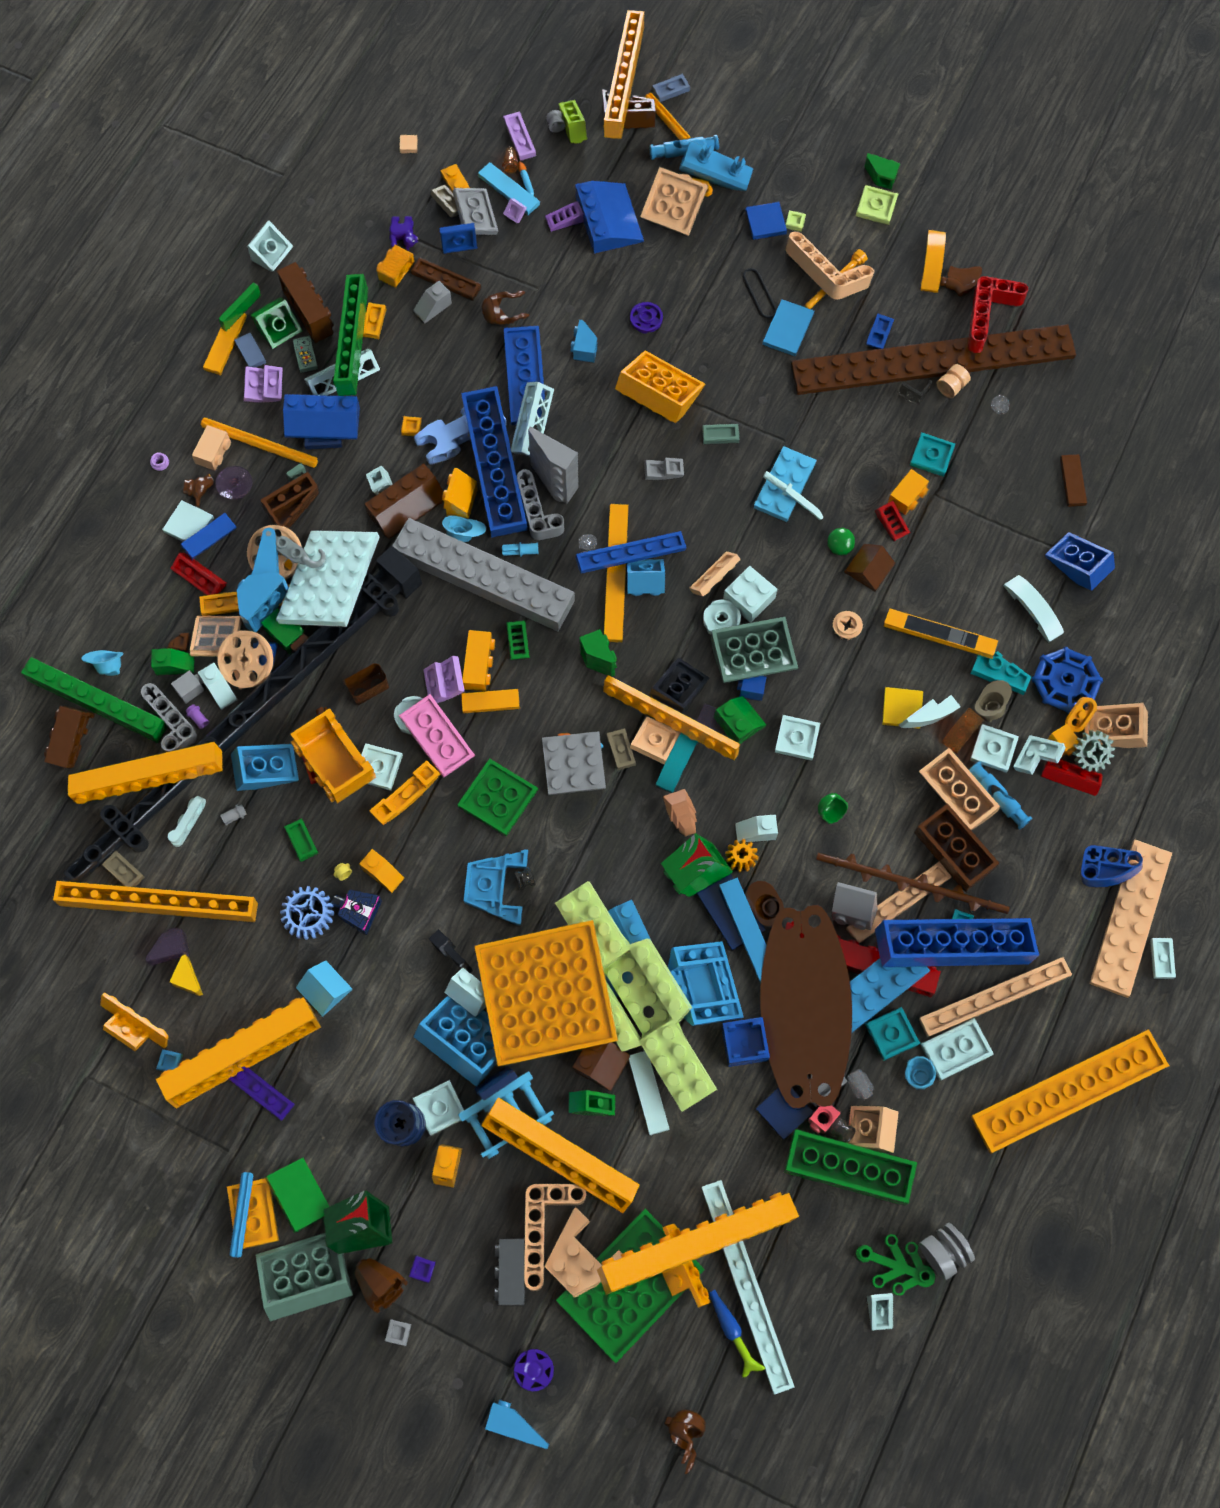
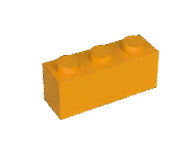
[462,630,495,691]

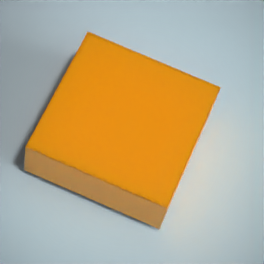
[401,416,422,436]

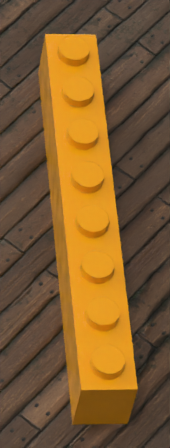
[68,742,223,804]
[481,1098,639,1213]

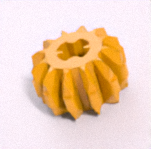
[725,839,759,873]

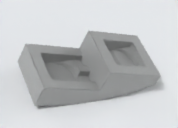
[644,458,684,480]

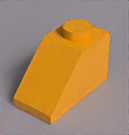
[359,849,405,893]

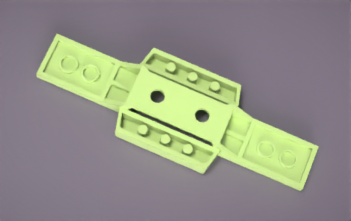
[555,881,717,1112]

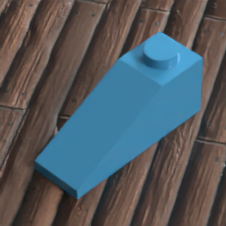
[485,1400,549,1449]

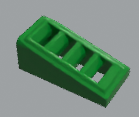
[506,621,530,660]

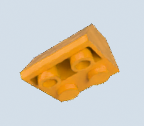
[442,468,478,519]

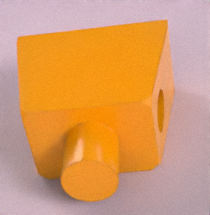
[432,1144,462,1188]

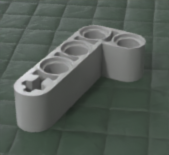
[517,470,564,540]
[141,683,197,753]

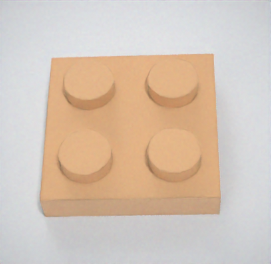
[630,717,681,764]

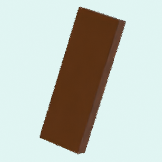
[1060,454,1087,507]

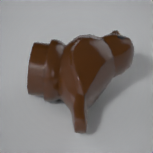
[183,474,214,507]

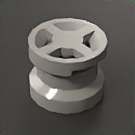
[546,110,565,132]

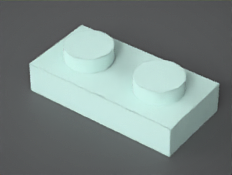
[1150,938,1176,979]

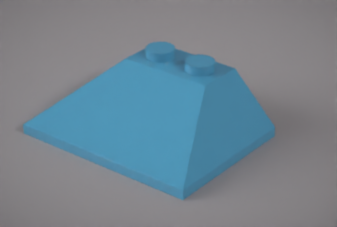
[668,941,744,1026]

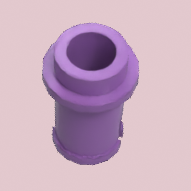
[186,704,209,729]

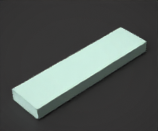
[629,1051,669,1135]

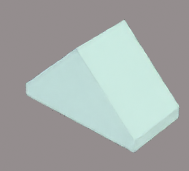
[867,1293,893,1330]

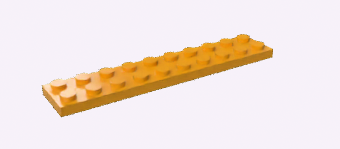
[971,1029,1169,1154]

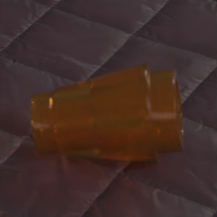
[502,147,519,174]

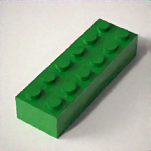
[784,1129,917,1206]

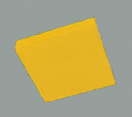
[882,687,923,729]

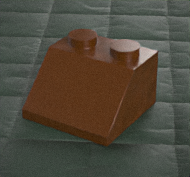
[573,1042,630,1092]

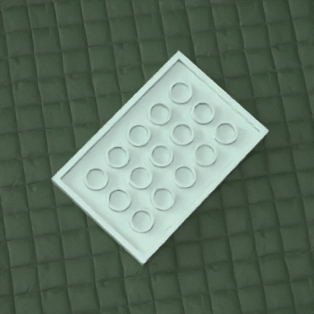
[276,531,380,627]

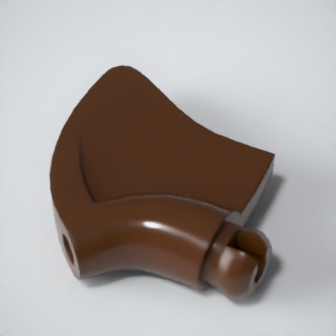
[940,266,982,297]

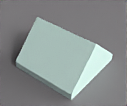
[247,221,293,272]

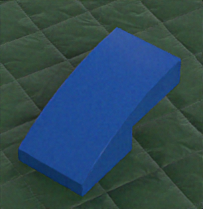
[866,314,894,349]

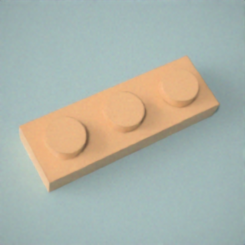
[689,551,740,596]

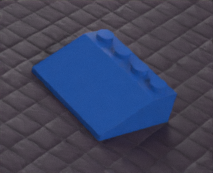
[575,181,644,254]

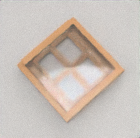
[190,616,242,657]

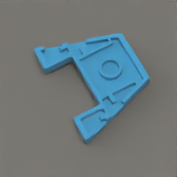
[464,850,528,926]

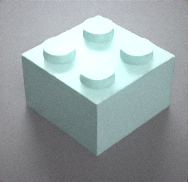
[723,566,777,623]

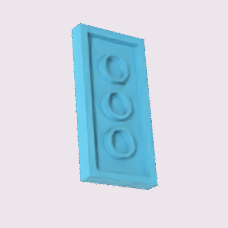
[754,446,816,522]

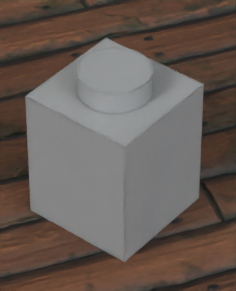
[171,670,204,704]

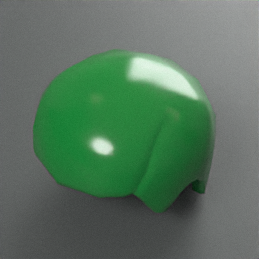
[827,528,855,556]
[818,793,848,824]

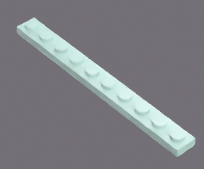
[701,1180,794,1395]

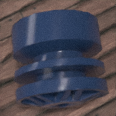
[374,1100,426,1147]

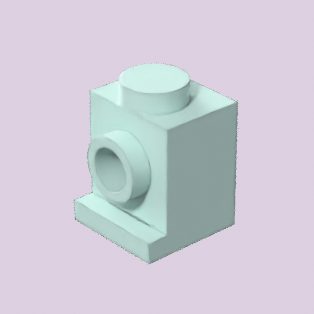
[366,466,393,495]

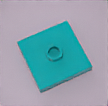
[910,432,956,477]
[865,1007,920,1061]

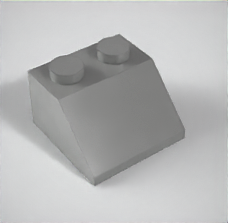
[832,882,878,930]

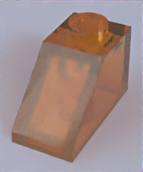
[942,708,984,754]

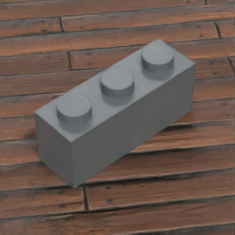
[494,1239,525,1306]

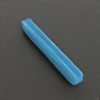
[230,1172,253,1258]

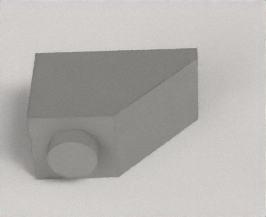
[413,281,452,323]

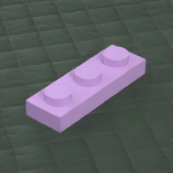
[504,112,536,161]

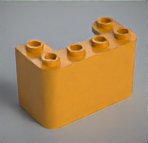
[291,708,376,804]

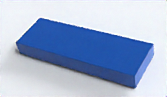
[180,513,237,560]

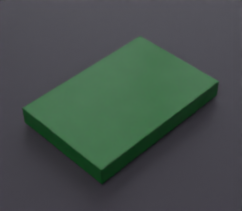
[266,1158,330,1233]

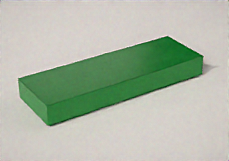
[219,283,261,331]

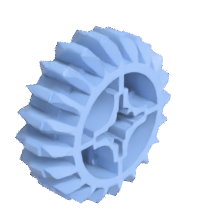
[280,886,334,940]

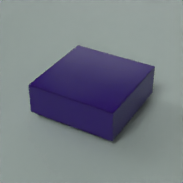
[409,1256,436,1283]

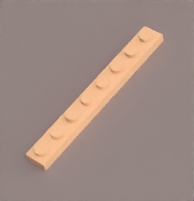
[919,957,1072,1037]

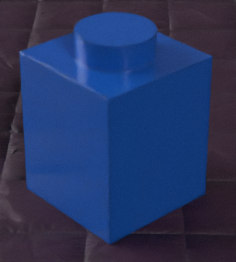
[737,676,766,701]

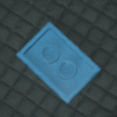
[762,299,814,356]

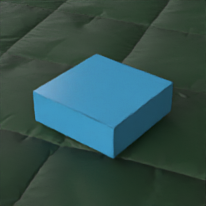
[156,1049,183,1072]

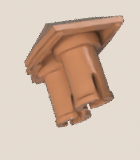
[663,789,697,837]

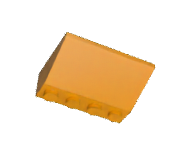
[615,351,705,423]

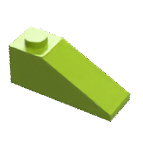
[559,100,587,143]

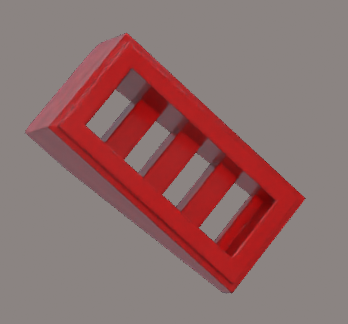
[875,501,910,541]

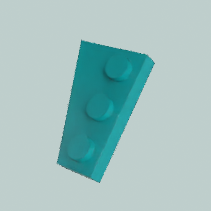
[970,651,1031,695]

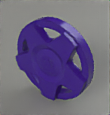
[630,302,663,334]
[514,1349,554,1391]

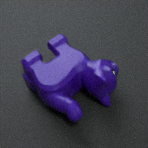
[389,216,418,251]

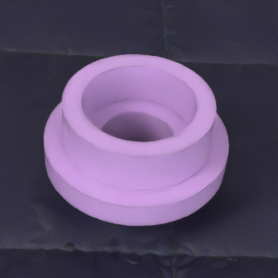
[150,453,169,471]

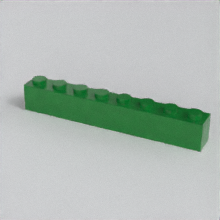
[333,274,368,396]
[21,657,168,743]

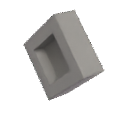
[385,1319,412,1346]

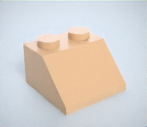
[846,1106,898,1153]

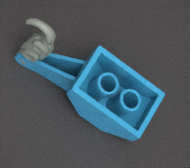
[236,528,326,632]

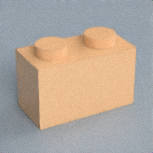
[192,425,231,471]

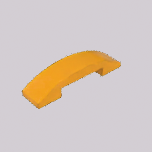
[921,230,946,293]
[370,761,440,825]

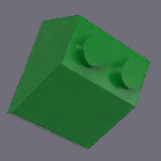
[250,298,302,349]
[713,696,766,744]

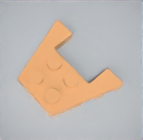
[545,1207,622,1298]

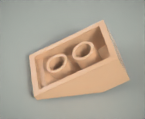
[1085,703,1148,748]

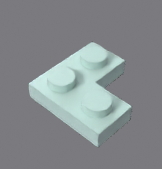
[1013,735,1066,775]

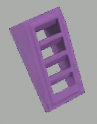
[545,201,583,232]

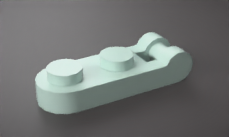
[168,796,206,847]

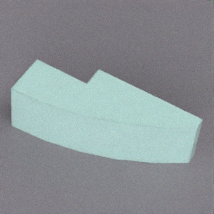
[899,695,960,728]

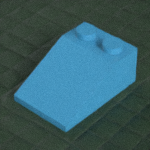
[231,744,299,791]

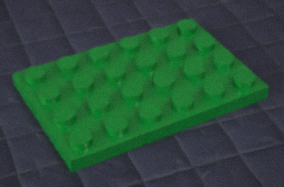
[556,1209,705,1363]

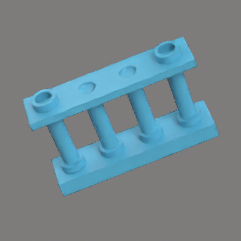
[458,1072,554,1159]

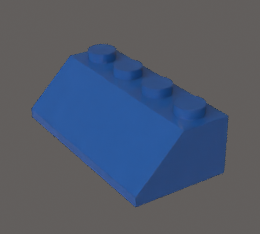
[283,394,360,439]

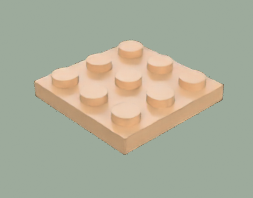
[640,167,708,236]

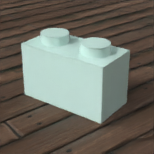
[445,968,486,1017]

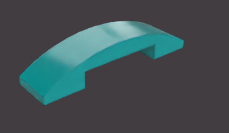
[656,733,698,793]

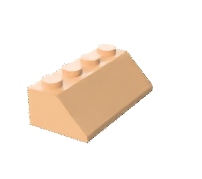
[919,748,1000,830]

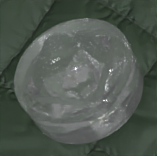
[991,395,1010,414]
[579,534,597,552]

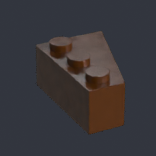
[261,472,319,535]

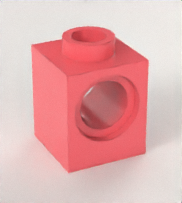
[807,1105,841,1135]

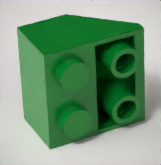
[579,629,617,677]

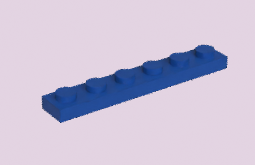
[575,531,686,574]

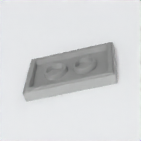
[453,188,498,235]

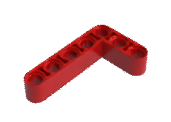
[968,276,1028,353]

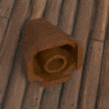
[354,1258,408,1313]

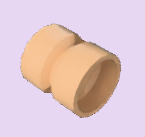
[937,364,971,398]

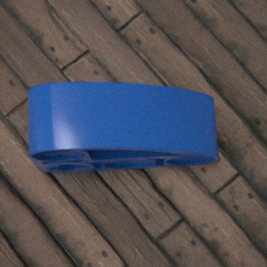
[1081,845,1143,887]

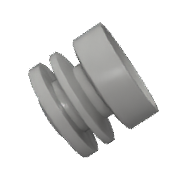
[919,1223,975,1281]

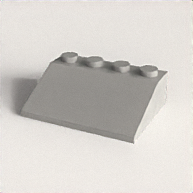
[528,427,579,504]

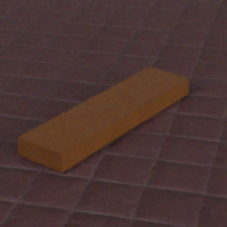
[411,258,481,301]

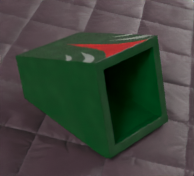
[323,1190,392,1254]

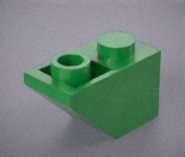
[864,153,900,190]

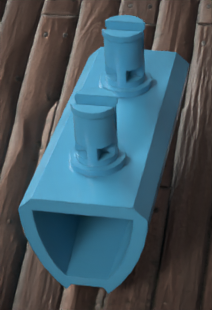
[679,140,753,191]

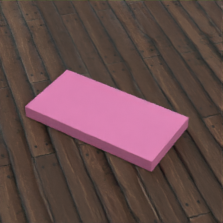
[399,694,475,778]

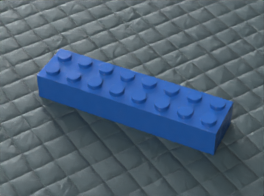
[461,386,527,537]
[875,918,1039,967]

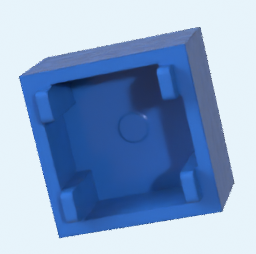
[721,1017,770,1067]

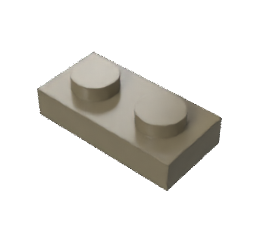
[431,185,459,218]
[607,728,636,771]
[102,851,145,887]

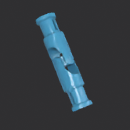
[649,135,719,160]
[969,761,1033,830]

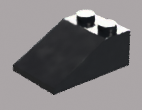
[648,657,709,714]

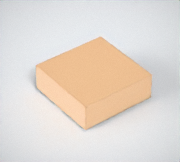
[400,135,418,153]

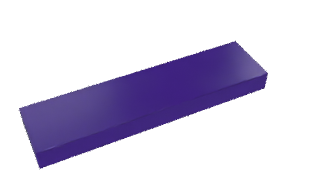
[229,1066,295,1121]

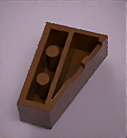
[602,90,656,129]
[44,706,95,768]

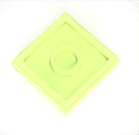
[856,185,898,225]

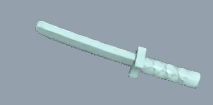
[763,471,823,520]

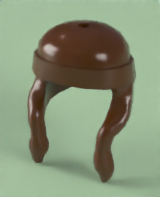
[481,291,530,325]
[664,1409,706,1474]

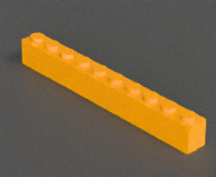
[604,10,644,139]
[53,881,258,922]
[597,1192,799,1295]

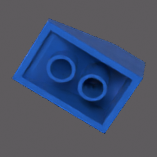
[1045,532,1115,591]

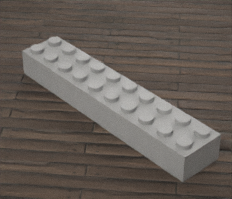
[393,518,575,631]

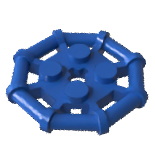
[1032,647,1103,714]

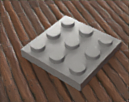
[542,731,606,795]

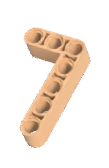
[785,232,874,300]
[524,1184,586,1291]

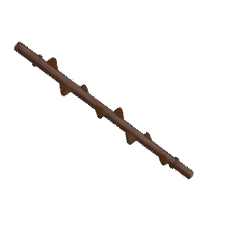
[816,852,1010,914]

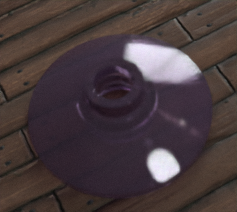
[216,466,252,500]

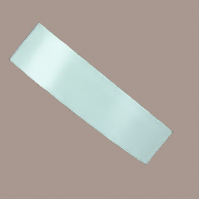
[1004,575,1064,643]

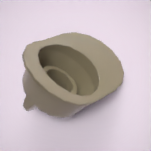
[975,680,1012,722]

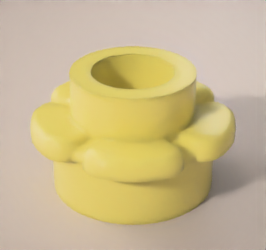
[334,863,352,881]

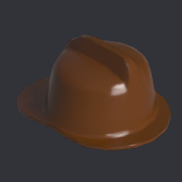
[746,881,784,926]

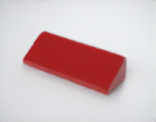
[170,553,227,595]
[1041,759,1103,796]

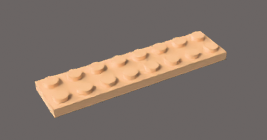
[1090,840,1172,998]

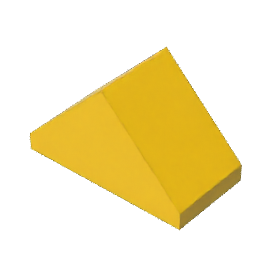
[170,954,203,996]

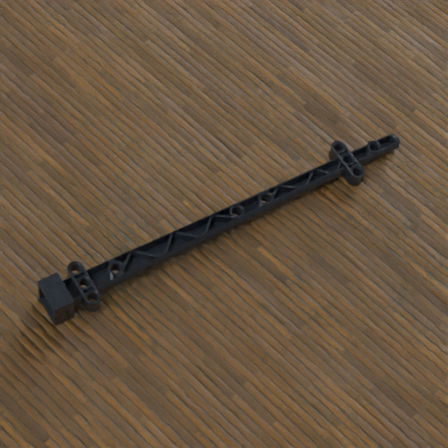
[63,546,422,883]

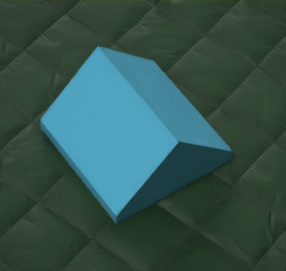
[296,961,353,1017]

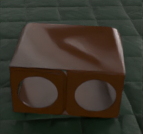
[344,663,389,705]

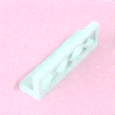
[304,348,380,396]
[511,382,554,457]

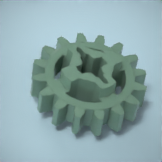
[1072,730,1115,772]

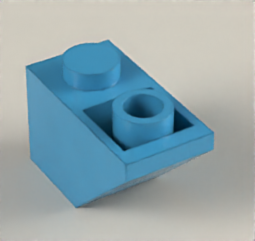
[570,319,597,362]

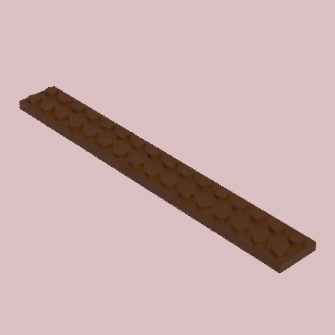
[791,324,1076,395]

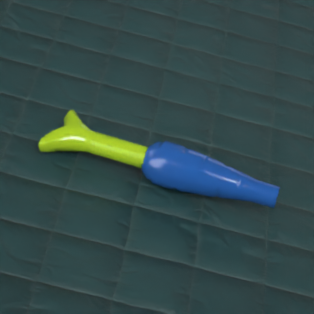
[709,1290,766,1377]

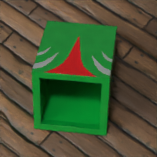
[661,833,733,897]

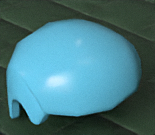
[905,1056,936,1089]

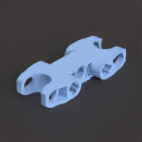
[414,407,507,465]

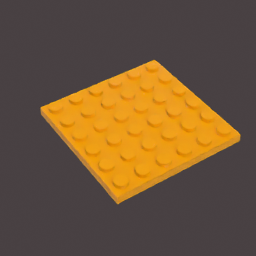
[475,920,618,1066]

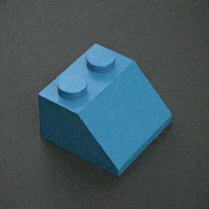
[627,559,665,596]

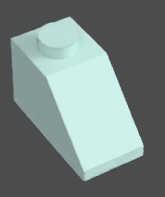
[198,663,237,710]
[735,815,778,843]

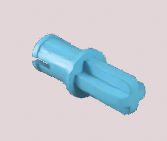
[502,542,539,557]

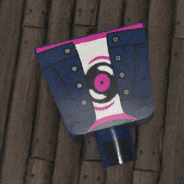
[331,890,382,935]

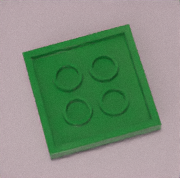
[458,758,538,837]

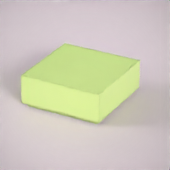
[785,210,806,232]

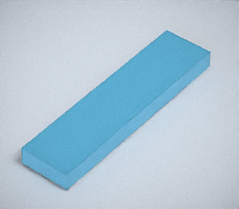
[478,162,540,215]

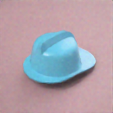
[442,516,486,542]
[81,650,123,676]

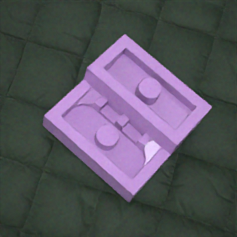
[244,365,283,402]
[424,656,464,703]

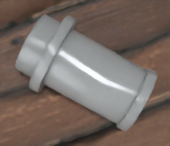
[220,804,247,826]

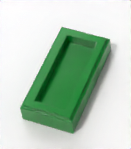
[284,818,319,862]

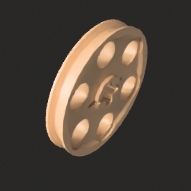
[247,525,302,579]
[218,631,273,688]

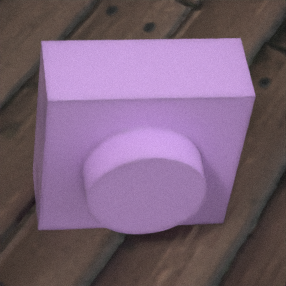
[503,198,527,223]

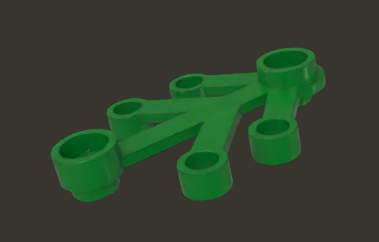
[855,1234,935,1296]

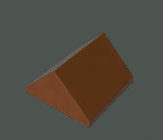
[844,544,895,592]

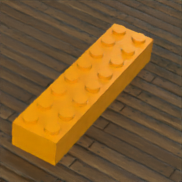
[156,997,321,1109]

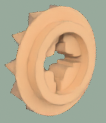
[833,611,863,640]

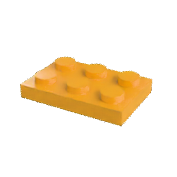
[227,1178,279,1249]

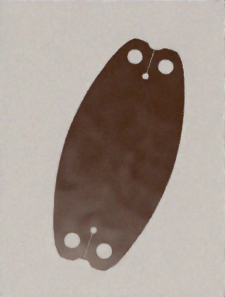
[760,905,852,1108]

